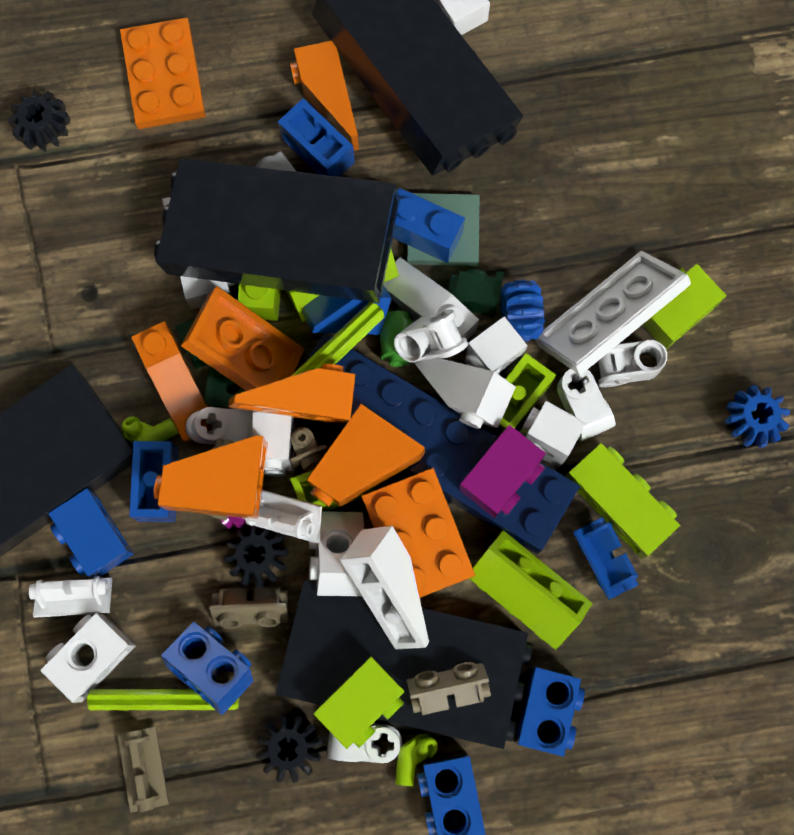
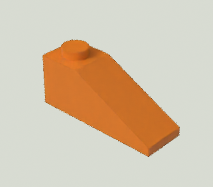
[290,41,359,151]
[131,321,212,442]
[228,364,356,424]

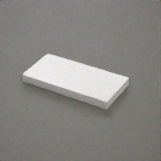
[535,251,691,375]

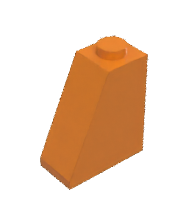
[307,404,425,507]
[154,435,268,519]

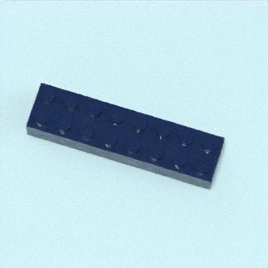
[304,333,580,555]

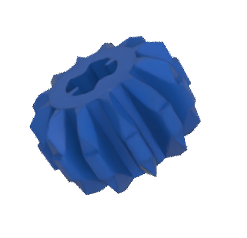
[499,279,545,342]
[725,385,790,448]

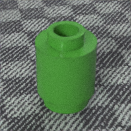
[380,311,414,367]

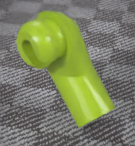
[121,416,179,443]
[395,734,438,786]

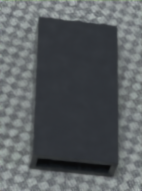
[312,0,523,176]
[154,158,400,303]
[0,364,133,557]
[276,580,533,749]

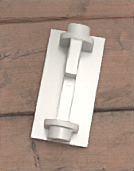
[243,490,322,544]
[29,576,113,618]

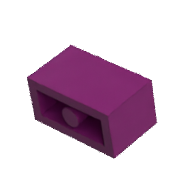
[459,424,546,519]

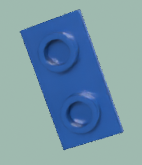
[573,517,639,600]

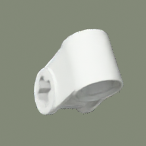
[394,309,468,363]
[598,340,667,387]
[557,369,616,441]
[185,407,257,445]
[326,723,402,763]

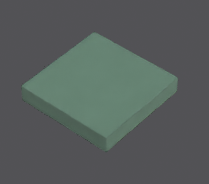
[407,193,480,266]

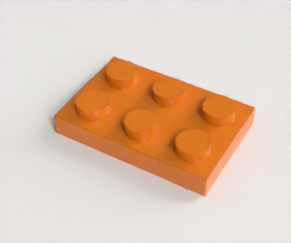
[120,17,206,130]
[181,286,304,391]
[362,468,475,598]

